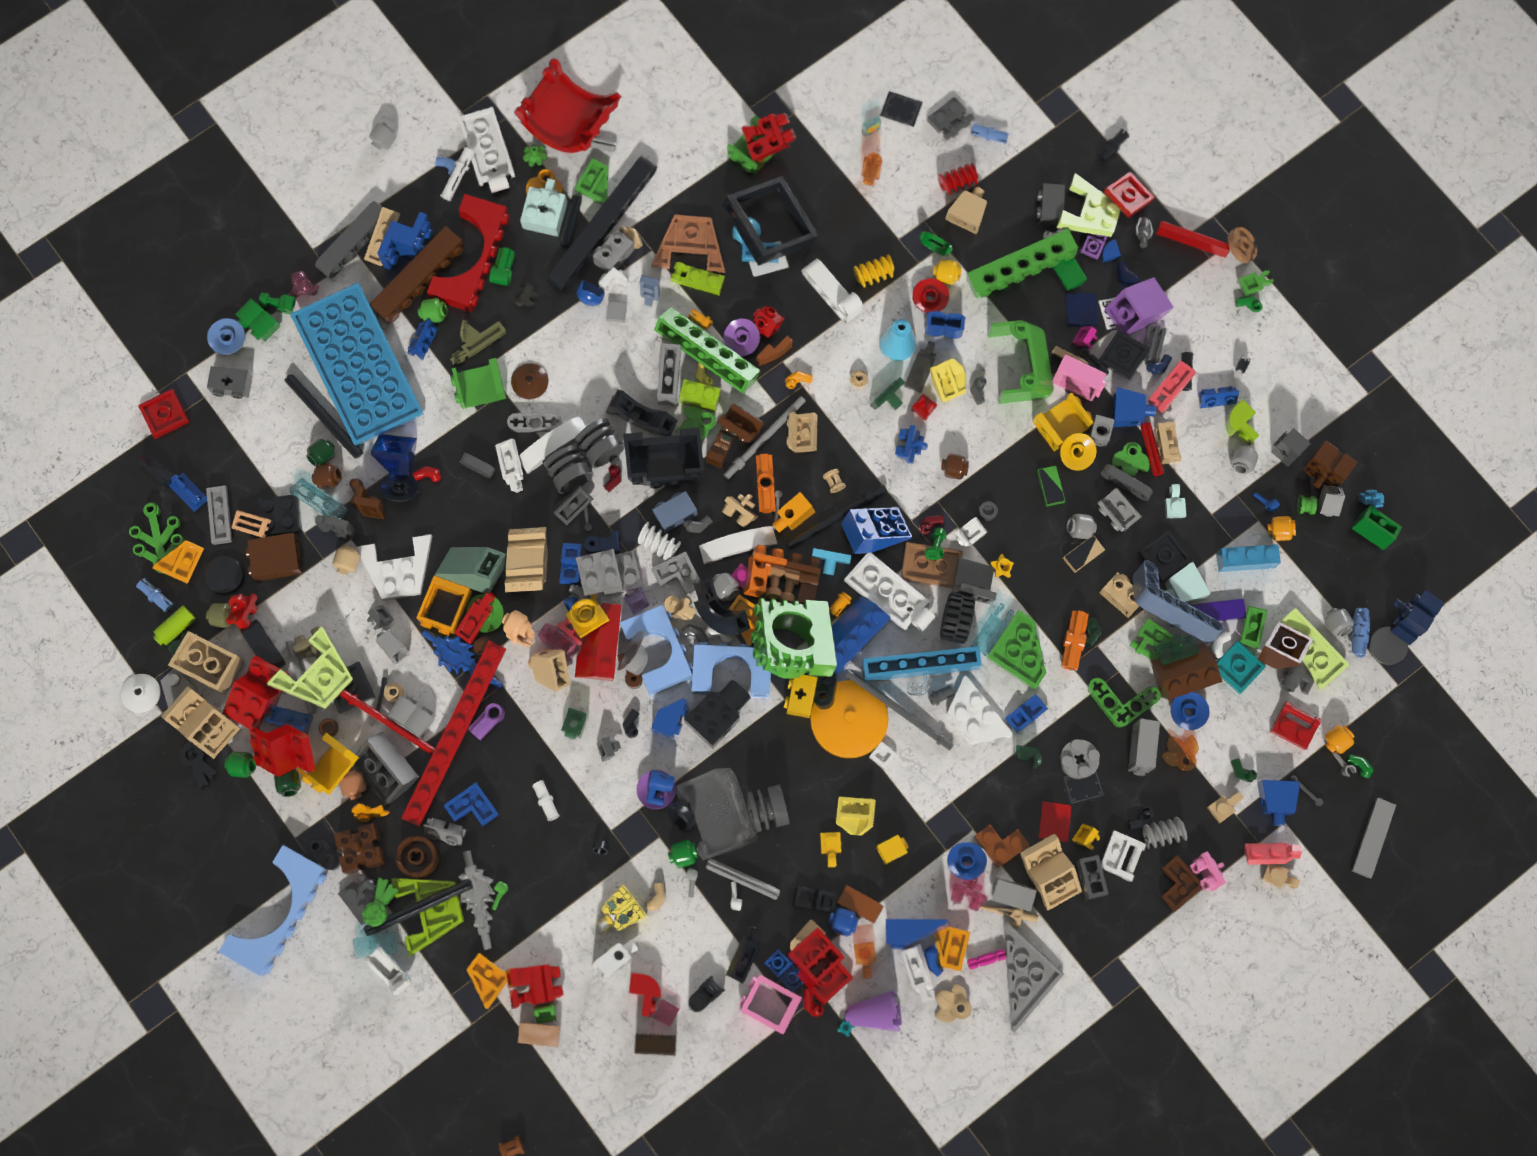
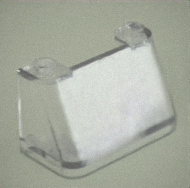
[676,768,757,860]

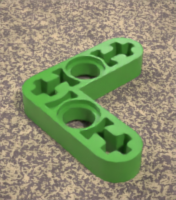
[1088,678,1161,728]

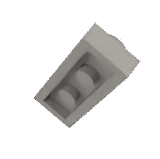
[206,486,233,545]

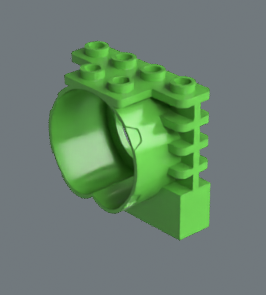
[751,598,837,679]

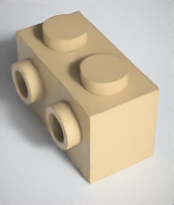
[1099,572,1139,618]

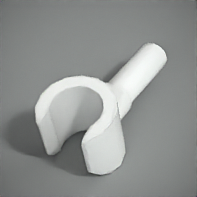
[730,882,742,911]

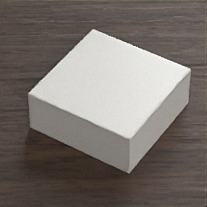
[869,742,896,769]

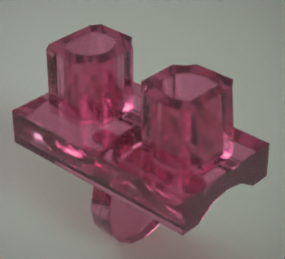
[950,877,988,912]

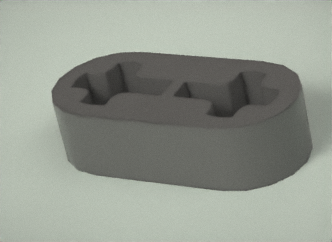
[459,453,495,478]

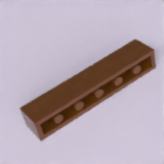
[369,226,464,325]

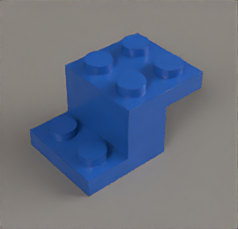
[377,212,433,270]

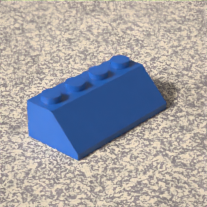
[832,596,891,677]

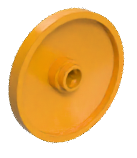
[810,680,888,758]

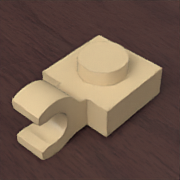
[1207,792,1244,823]
[1261,864,1300,889]

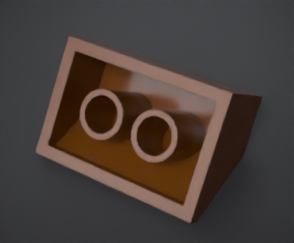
[1150,643,1222,700]

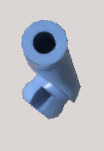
[435,157,456,175]

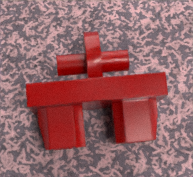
[226,594,258,629]

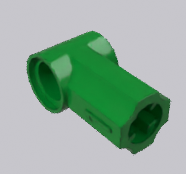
[489,247,515,286]

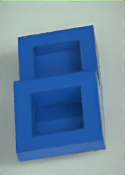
[560,543,582,585]
[1005,694,1048,733]

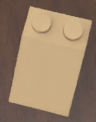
[168,631,245,695]

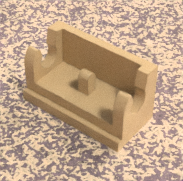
[1154,422,1182,464]

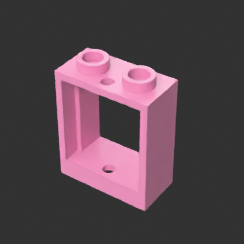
[1053,354,1107,402]
[739,974,802,1034]

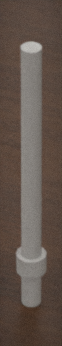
[723,396,806,479]

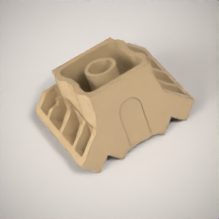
[505,527,548,592]

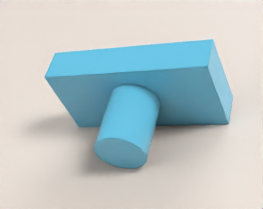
[812,548,851,575]

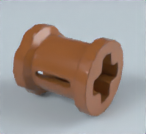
[499,1136,525,1156]

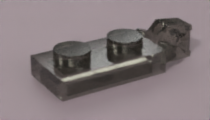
[904,341,936,393]

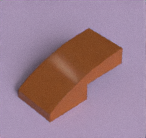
[756,336,793,365]
[837,885,884,924]

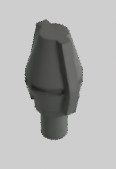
[1135,217,1153,248]

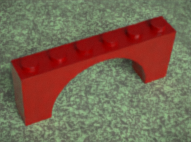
[427,194,510,312]

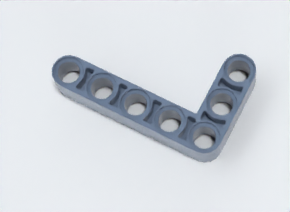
[1133,561,1224,644]

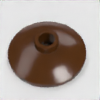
[511,363,549,399]

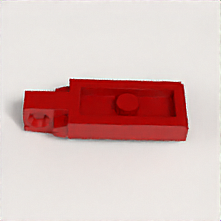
[455,592,496,644]

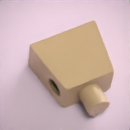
[945,187,987,234]
[528,649,570,692]

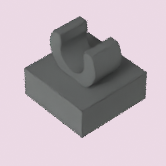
[367,605,394,630]
[597,737,621,762]

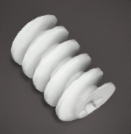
[638,522,681,561]

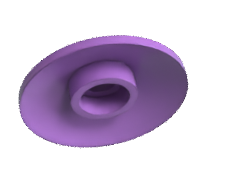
[724,319,760,356]
[636,770,676,810]

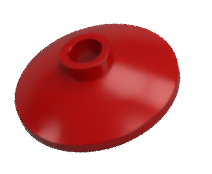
[912,278,949,313]

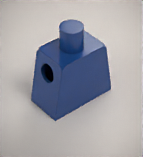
[1112,387,1156,427]
[1257,780,1300,826]

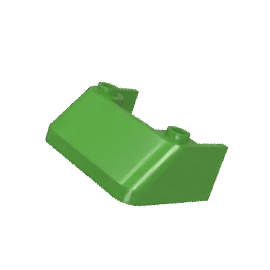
[988,320,1054,404]

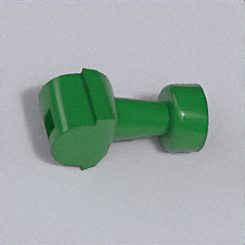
[259,292,296,314]

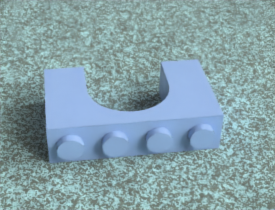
[620,605,693,696]
[692,642,771,698]

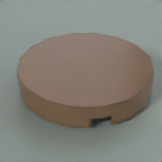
[1228,227,1257,263]

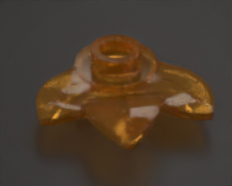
[1162,735,1199,771]

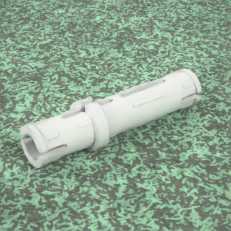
[440,147,475,202]

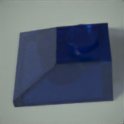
[371,434,417,476]

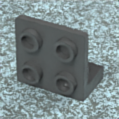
[952,558,997,604]

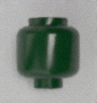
[306,439,335,467]
[274,769,301,797]

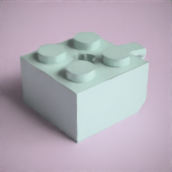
[520,179,567,236]

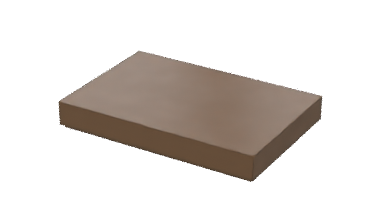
[901,542,963,588]

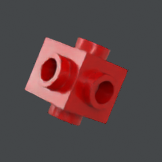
[753,306,784,338]

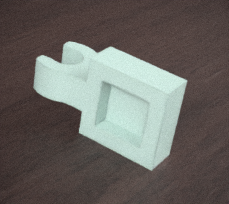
[1165,484,1186,518]

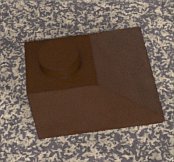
[1258,621,1314,669]

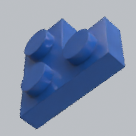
[443,783,499,826]

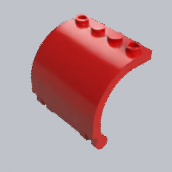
[514,58,621,153]

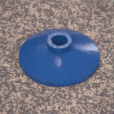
[1170,692,1210,730]
[947,842,987,880]

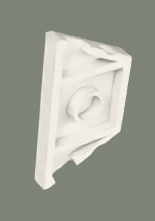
[946,676,1013,744]

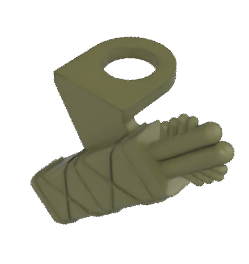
[450,320,506,364]

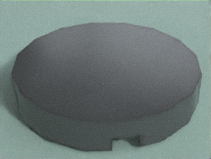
[1368,627,1408,665]

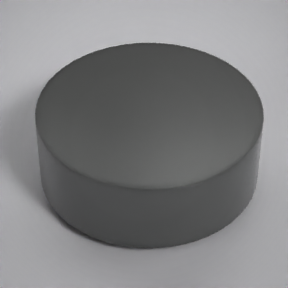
[978,501,998,521]

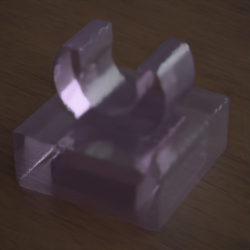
[624,588,650,615]

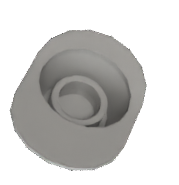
[617,631,648,675]

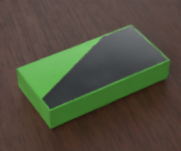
[1037,466,1065,507]

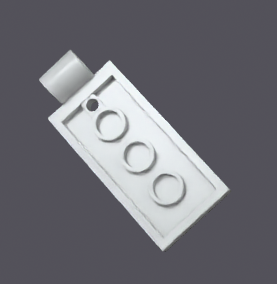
[458,107,515,193]
[844,553,935,632]

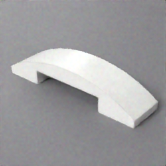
[519,416,586,474]
[699,526,777,565]

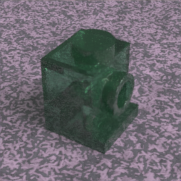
[561,708,589,740]

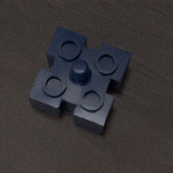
[1390,590,1445,645]

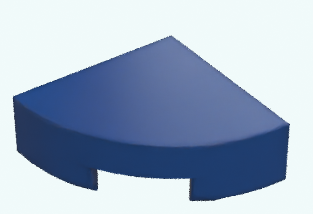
[1102,239,1121,262]

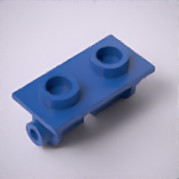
[407,319,438,360]
[1198,386,1240,408]
[169,473,207,512]

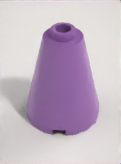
[845,990,901,1032]

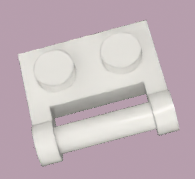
[1101,830,1146,882]

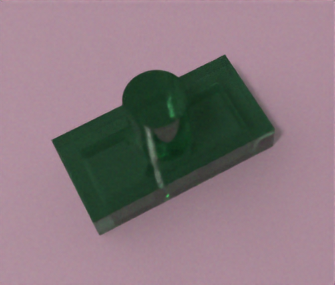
[869,377,905,410]
[1155,634,1199,665]

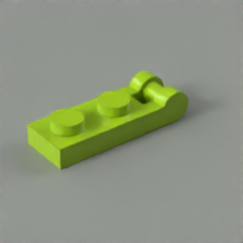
[670,262,725,295]

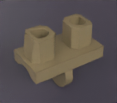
[292,626,332,660]

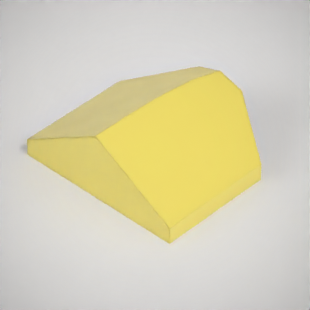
[930,358,966,403]
[836,797,876,836]

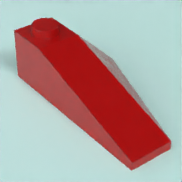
[575,603,622,681]

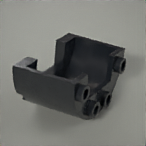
[623,427,704,489]

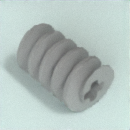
[1142,817,1187,849]

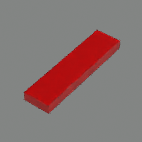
[1156,221,1230,258]

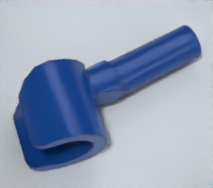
[1253,492,1280,512]

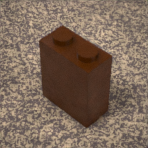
[245,533,302,582]

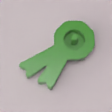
[362,878,399,927]

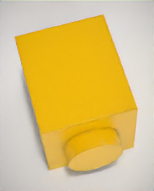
[876,835,908,865]

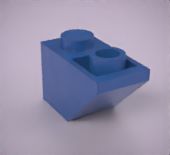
[651,699,689,739]

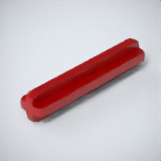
[1140,422,1164,476]

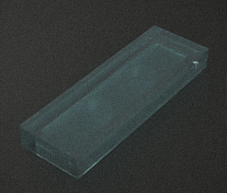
[289,478,348,519]

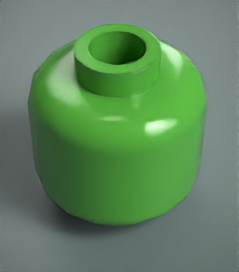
[418,298,448,323]

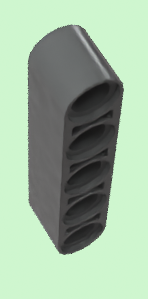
[315,201,382,279]

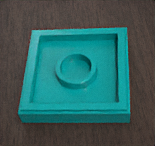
[1217,640,1266,695]

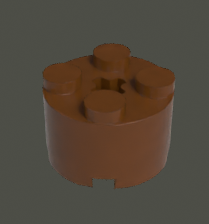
[396,837,440,879]

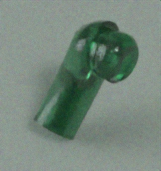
[1085,618,1101,647]

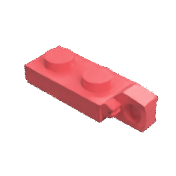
[1244,843,1302,865]

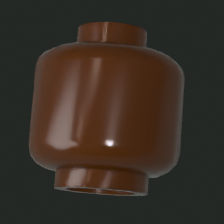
[941,453,969,480]
[312,463,342,490]

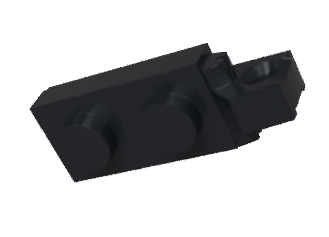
[726,925,762,983]

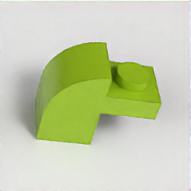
[1225,400,1259,446]

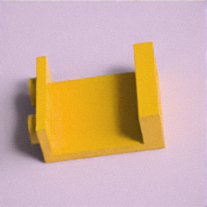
[1033,392,1094,451]
[296,733,359,795]

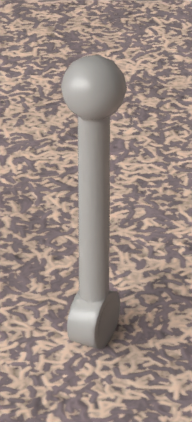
[772,491,782,529]

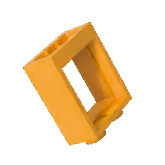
[417,576,472,636]

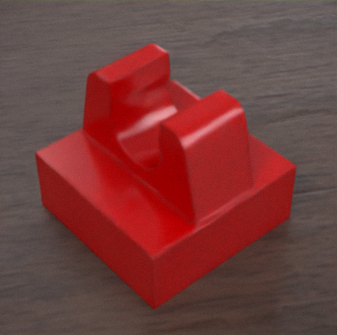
[911,394,937,421]

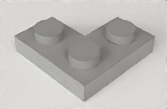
[651,551,700,595]

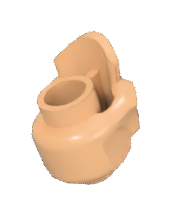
[502,610,535,647]

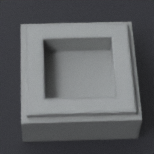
[606,301,627,323]

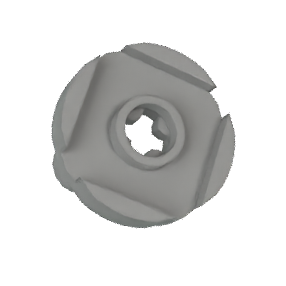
[1059,739,1100,779]

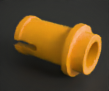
[688,309,713,330]
[829,592,851,617]

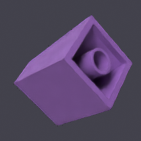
[1105,277,1174,336]

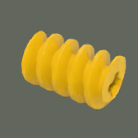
[853,254,894,287]

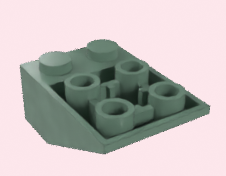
[435,547,506,594]

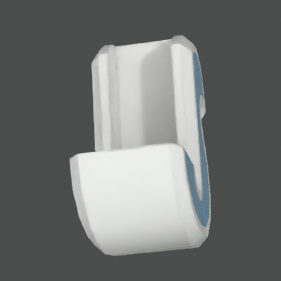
[365,947,411,995]

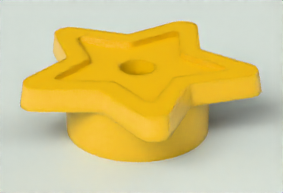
[991,554,1014,578]

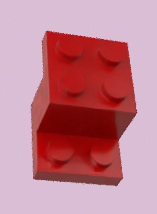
[222,655,289,730]
[249,724,316,777]
[788,927,854,1006]

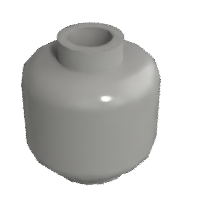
[369,122,397,150]
[1231,446,1259,474]
[1067,514,1097,539]
[712,573,739,601]
[1325,608,1354,637]

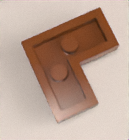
[974,824,1029,869]

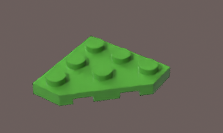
[987,610,1046,690]

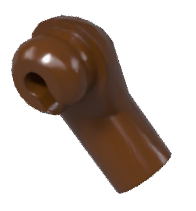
[349,478,364,507]

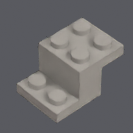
[576,549,642,597]

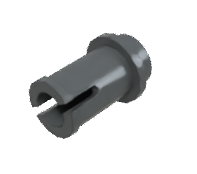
[928,685,954,706]

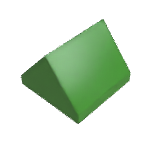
[533,1002,557,1024]

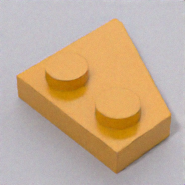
[934,927,971,972]

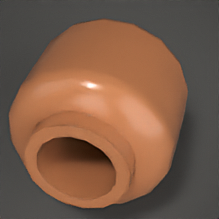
[339,769,367,800]

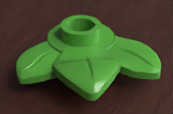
[679,406,716,441]
[1112,442,1150,477]

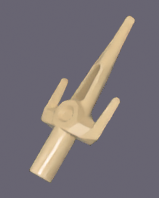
[979,905,1039,928]

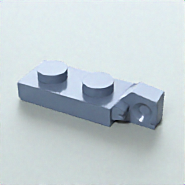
[640,275,660,307]

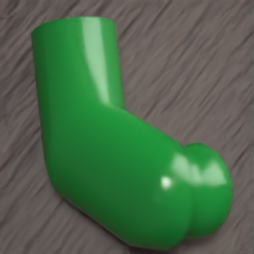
[1235,296,1263,312]

